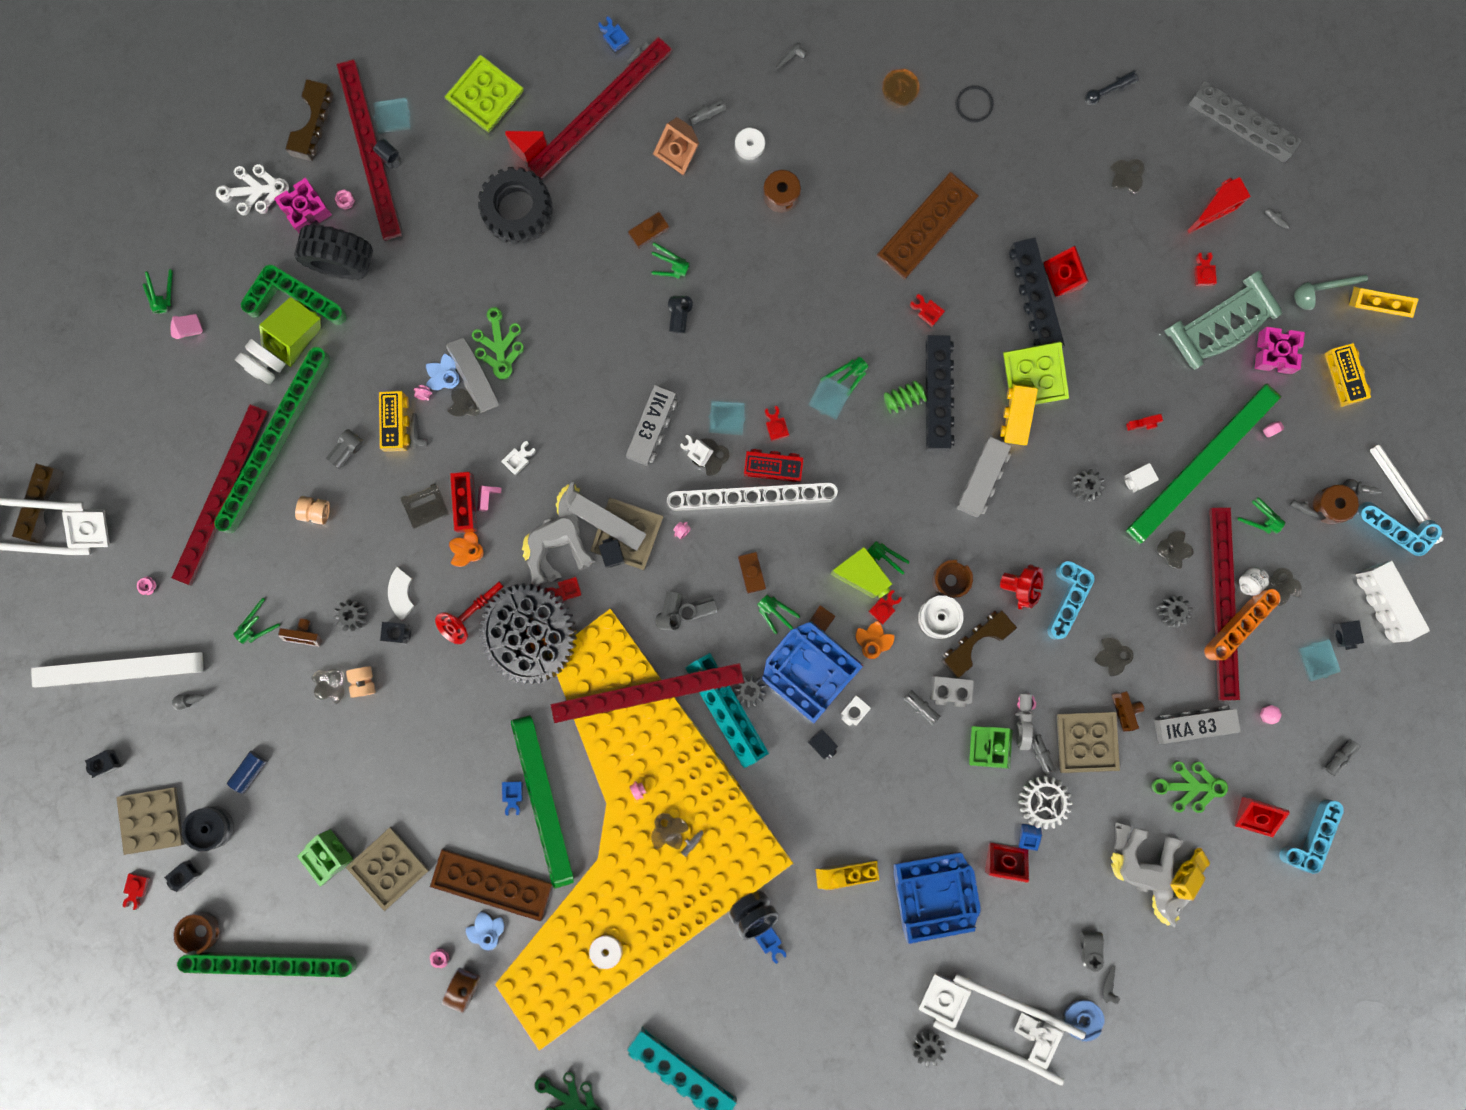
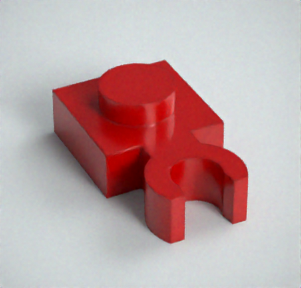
[1194,252,1217,286]
[910,294,945,327]
[765,406,789,442]
[1126,414,1163,431]
[547,577,582,601]
[868,590,902,625]
[123,873,150,910]

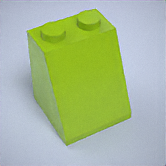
[259,297,321,367]
[831,547,892,599]

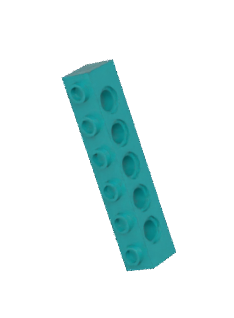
[685,653,769,768]
[627,1027,737,1110]

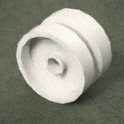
[235,339,286,385]
[918,596,963,639]

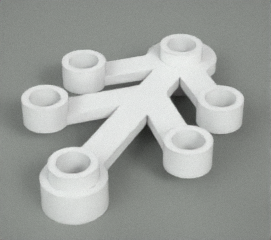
[216,164,289,215]

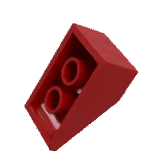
[1187,177,1251,234]

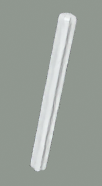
[1370,445,1444,544]

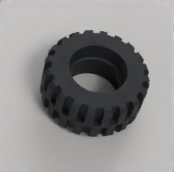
[478,167,553,244]
[294,224,373,280]

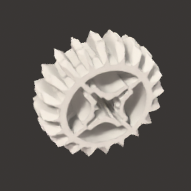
[1019,776,1072,829]

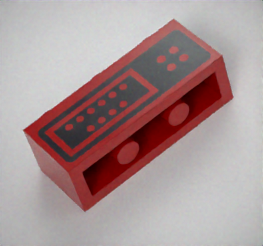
[744,449,804,483]
[450,472,477,533]

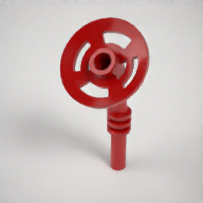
[435,581,504,644]

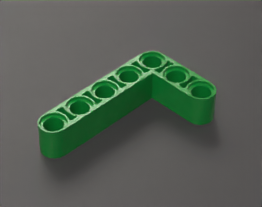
[241,265,347,325]

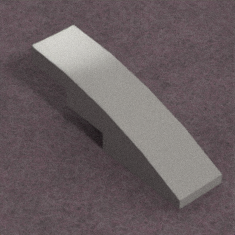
[446,338,498,412]
[567,493,646,551]

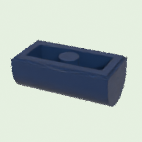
[227,750,267,794]

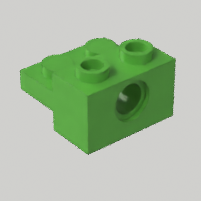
[969,726,1013,769]
[297,829,354,887]

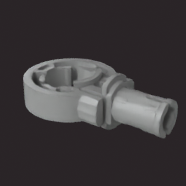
[1016,694,1035,750]

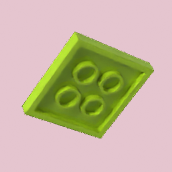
[445,55,524,133]
[1003,341,1069,405]

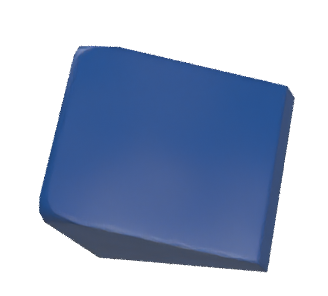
[1018,824,1042,851]

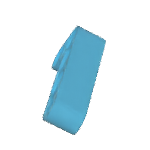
[1358,502,1442,556]
[1047,561,1095,640]
[1279,800,1344,874]

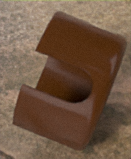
[763,169,801,213]
[1313,484,1359,525]
[932,560,973,599]
[173,911,220,954]
[442,968,480,1013]

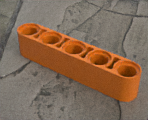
[1204,589,1280,660]

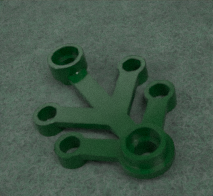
[534,1071,603,1110]

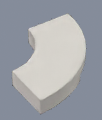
[388,567,415,621]

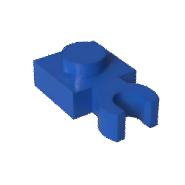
[598,16,630,52]
[502,781,523,816]
[755,927,787,964]

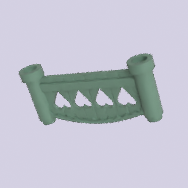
[1164,270,1283,370]

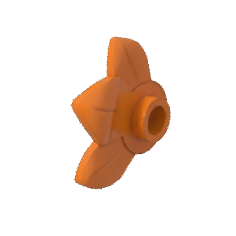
[449,532,484,567]
[856,621,894,659]

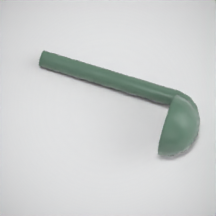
[1294,275,1368,310]

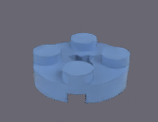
[1064,999,1105,1041]

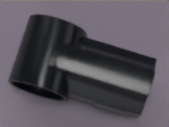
[373,138,401,169]
[668,296,693,334]

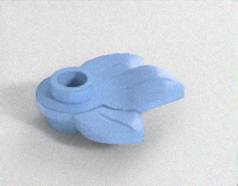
[426,354,460,390]
[466,911,504,951]

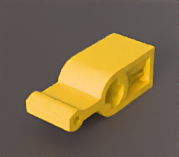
[1170,848,1210,900]

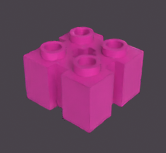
[274,178,332,233]
[1254,327,1305,374]

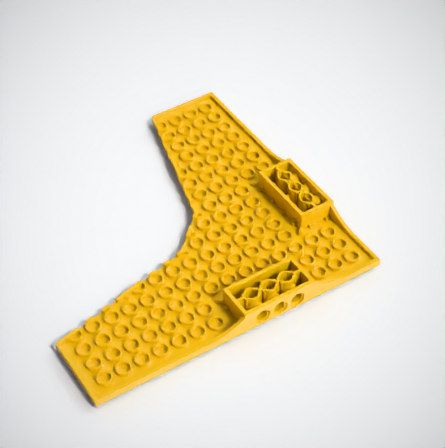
[495,609,794,1051]

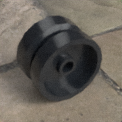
[182,806,233,852]
[728,891,779,940]

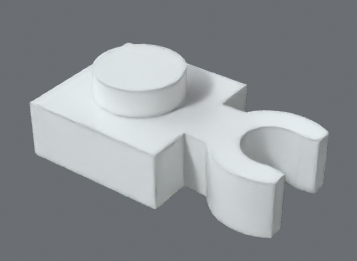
[680,435,714,467]
[501,441,536,476]
[1014,1013,1051,1044]

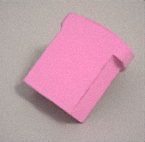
[171,314,203,339]
[477,485,501,512]

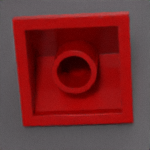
[505,131,548,165]
[1043,246,1089,297]
[1235,797,1290,837]
[985,842,1029,883]

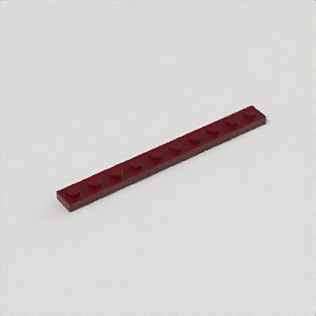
[527,37,672,179]
[336,59,403,241]
[171,404,269,586]
[1209,507,1240,700]
[550,663,745,723]

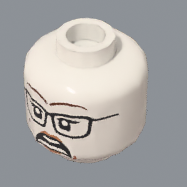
[1239,567,1269,596]

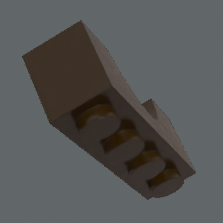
[285,79,333,161]
[12,463,64,544]
[941,610,1017,678]

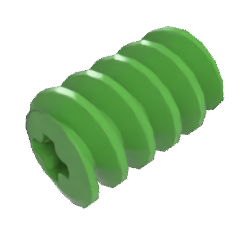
[884,380,927,414]

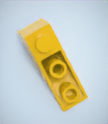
[815,861,879,890]

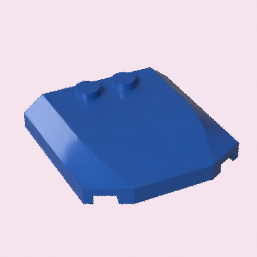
[762,621,864,724]
[893,852,981,944]

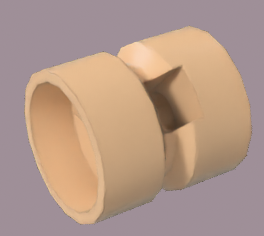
[295,496,330,525]
[346,666,376,698]

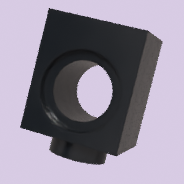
[598,538,625,569]
[1333,620,1364,650]
[380,622,411,644]
[808,729,838,760]
[85,750,122,778]
[164,860,201,892]

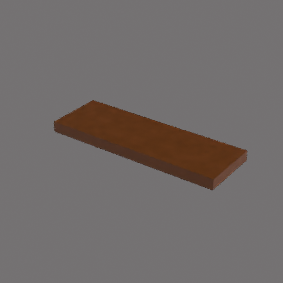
[877,172,979,280]
[430,849,552,922]

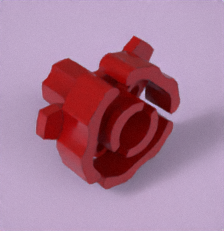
[1000,564,1044,610]

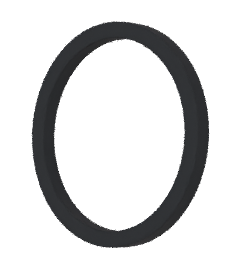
[956,85,994,123]

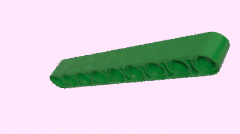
[511,715,574,889]
[177,952,357,978]

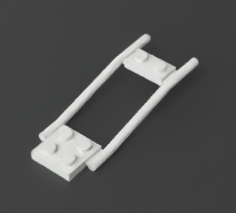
[0,497,110,555]
[918,973,1086,1086]

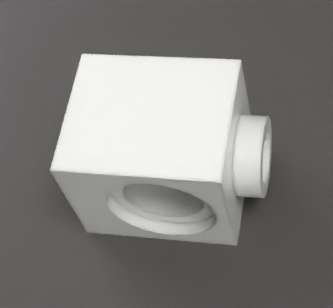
[1125,463,1159,493]
[840,695,871,726]

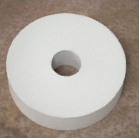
[735,128,765,160]
[589,935,622,969]

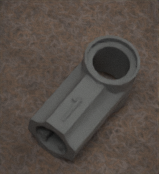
[326,429,364,469]
[655,591,682,630]
[679,596,717,622]

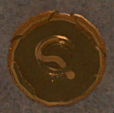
[882,69,919,107]

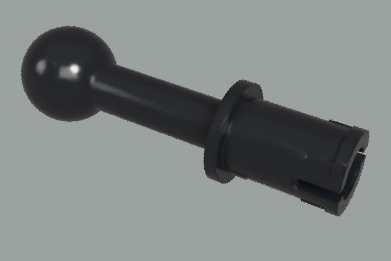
[1085,70,1139,105]

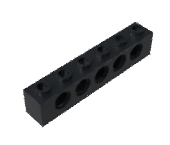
[1009,237,1065,348]
[925,335,955,452]

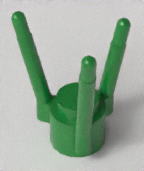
[651,242,690,279]
[143,269,173,314]
[820,357,869,396]
[1237,497,1286,534]
[867,541,910,574]
[757,594,801,634]
[233,598,280,644]

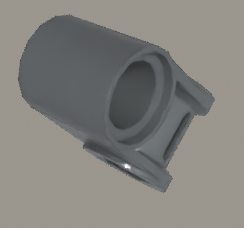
[1080,932,1104,972]

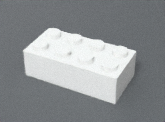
[1356,561,1430,643]

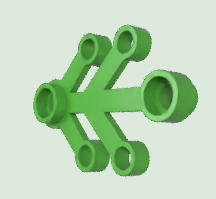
[472,307,524,379]
[1151,761,1228,813]

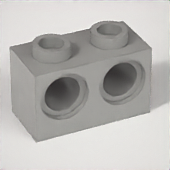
[930,676,974,707]

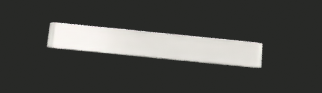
[667,483,838,511]
[31,652,204,688]

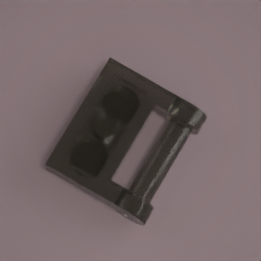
[400,483,450,529]

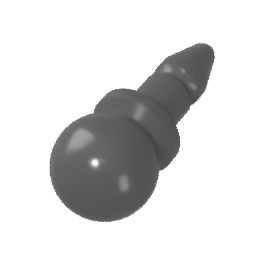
[1343,479,1382,495]
[172,694,204,710]

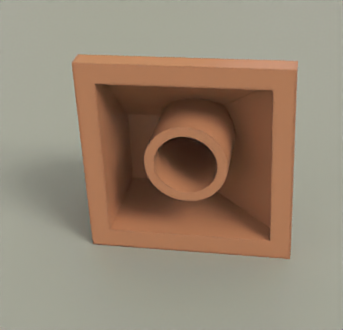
[653,117,699,175]

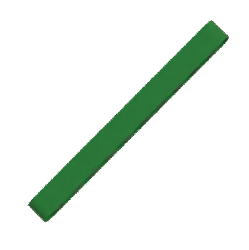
[215,347,330,533]
[1126,383,1281,544]

